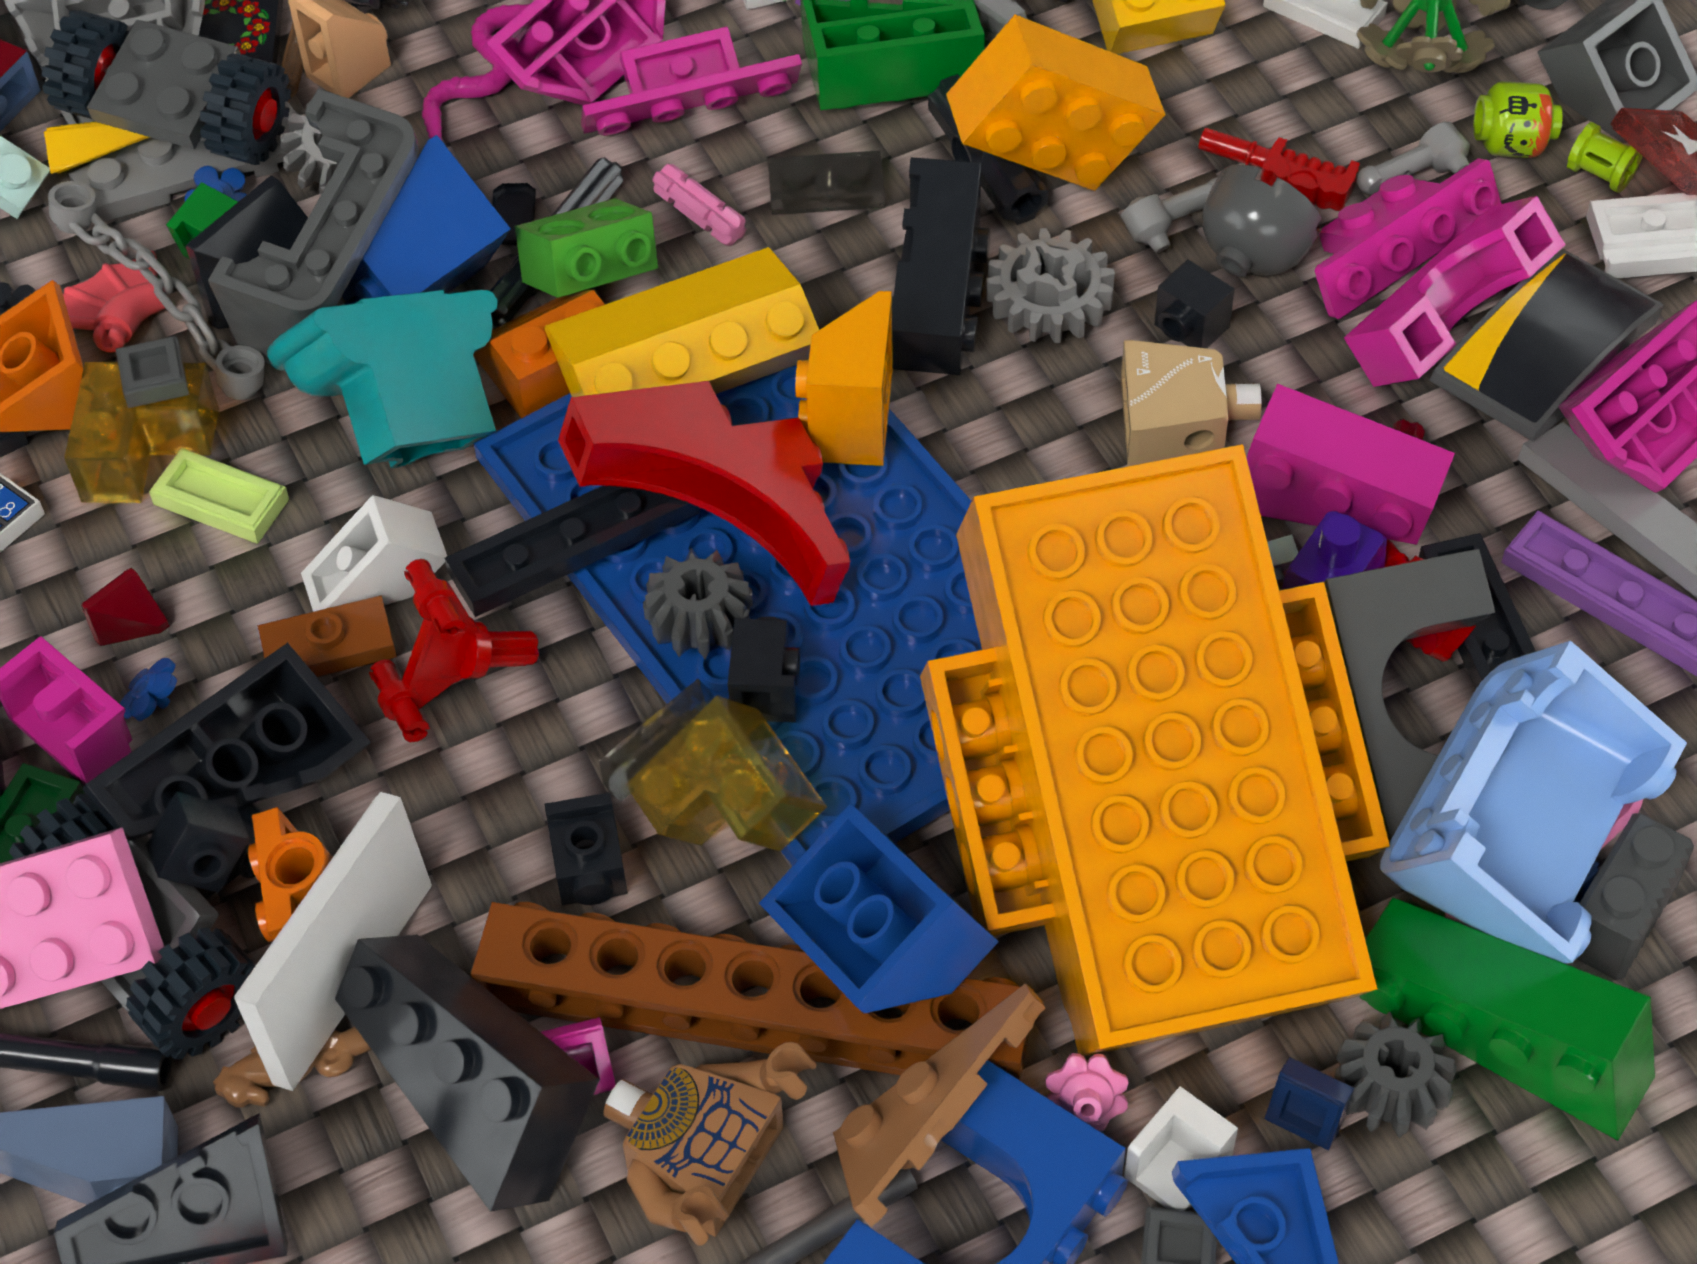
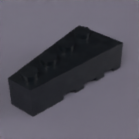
[335,935,600,1212]

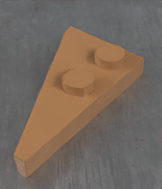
[833,983,1046,1227]

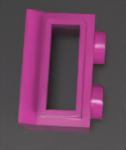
[0,636,133,786]

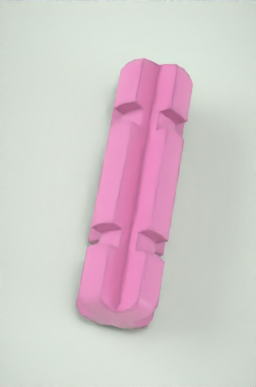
[652,164,746,246]

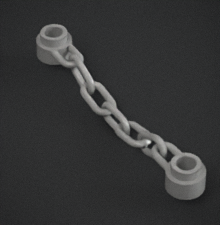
[48,181,265,400]

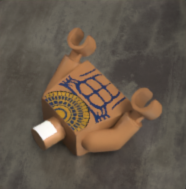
[603,1042,817,1246]

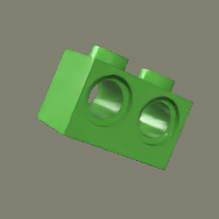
[515,198,658,298]

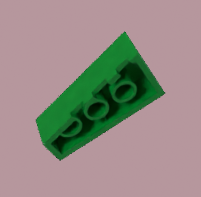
[1359,898,1655,1141]

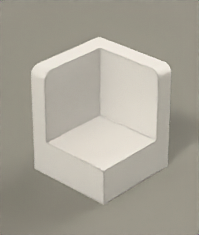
[1124,1086,1238,1211]

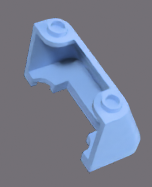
[1380,640,1687,964]

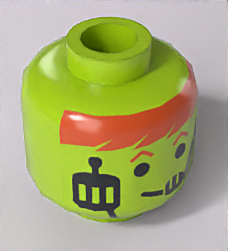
[1473,81,1563,158]

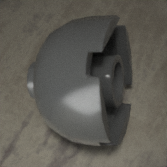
[1202,164,1322,277]

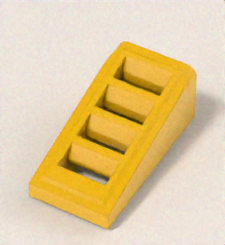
[44,122,149,174]

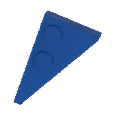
[1171,1148,1339,1264]

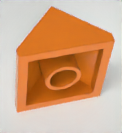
[0,280,83,432]

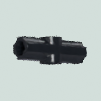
[928,74,1048,225]

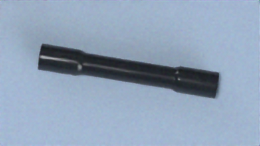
[0,1032,172,1091]

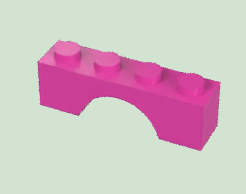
[1343,196,1566,387]

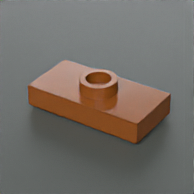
[257,595,397,677]

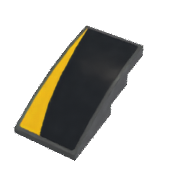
[1429,249,1664,441]

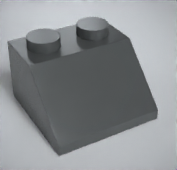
[1537,0,1697,143]

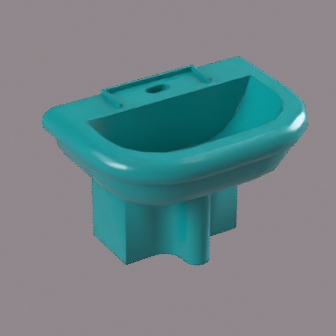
[267,290,498,468]

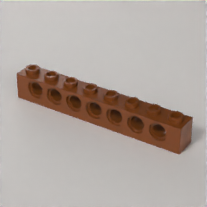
[471,902,1034,1081]

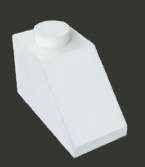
[301,495,447,612]

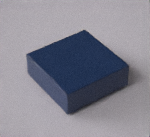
[1264,1057,1354,1151]

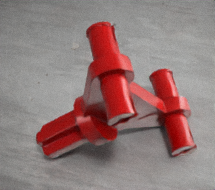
[369,559,539,743]

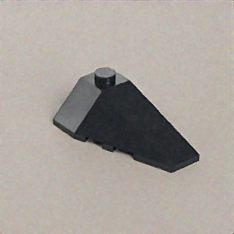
[82,642,371,841]

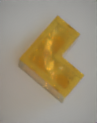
[64,362,219,503]
[625,696,827,851]

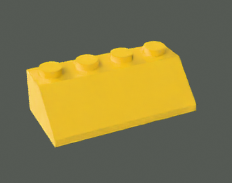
[544,247,819,397]

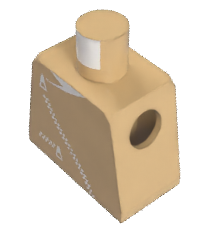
[1121,340,1261,467]

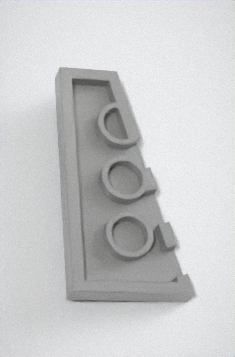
[69,101,296,222]

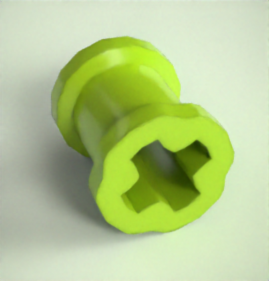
[1567,122,1644,193]

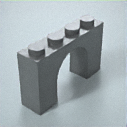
[1324,549,1495,843]

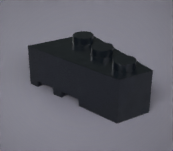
[892,157,990,375]

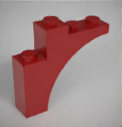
[558,381,851,606]

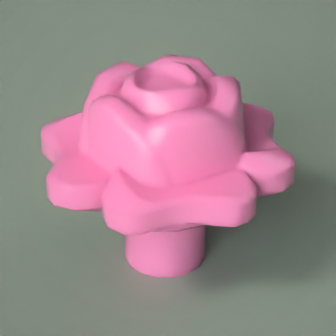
[1045,1053,1129,1132]

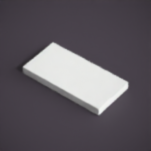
[234,792,432,1091]

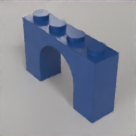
[823,1060,1128,1264]

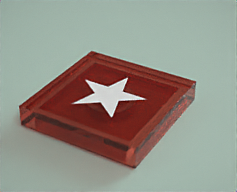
[1610,108,1697,195]

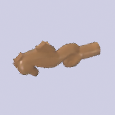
[213,1027,371,1108]

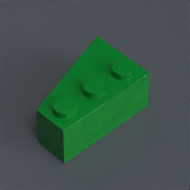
[800,0,985,111]

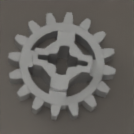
[986,228,1115,343]

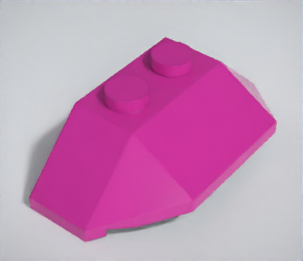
[482,0,666,105]
[1558,300,1697,493]

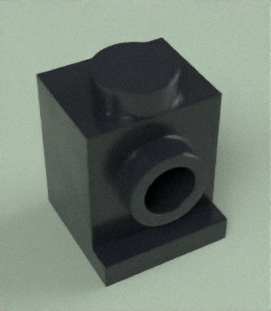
[728,616,800,723]
[544,792,628,906]

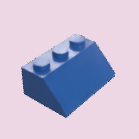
[759,803,999,1014]

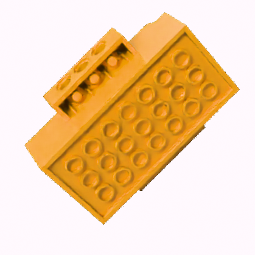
[920,444,1390,1057]

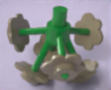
[1356,0,1511,73]

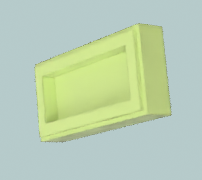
[149,448,289,544]

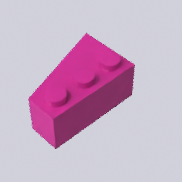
[1246,383,1455,545]

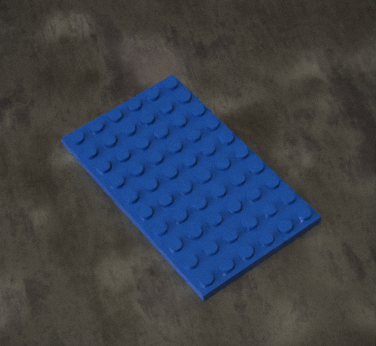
[474,329,982,866]

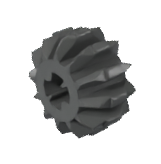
[643,548,753,660]
[1334,1012,1456,1138]

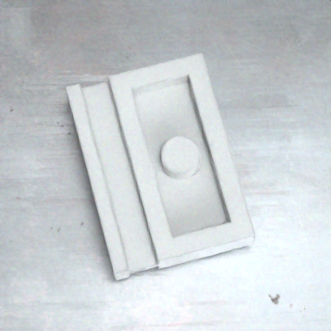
[1586,192,1697,279]

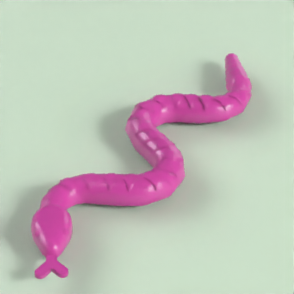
[422,4,530,141]

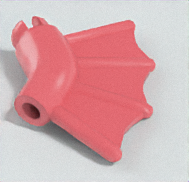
[63,250,165,353]

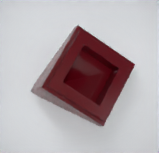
[81,568,170,646]

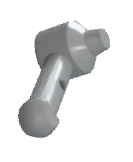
[1357,122,1470,195]
[1120,177,1218,253]

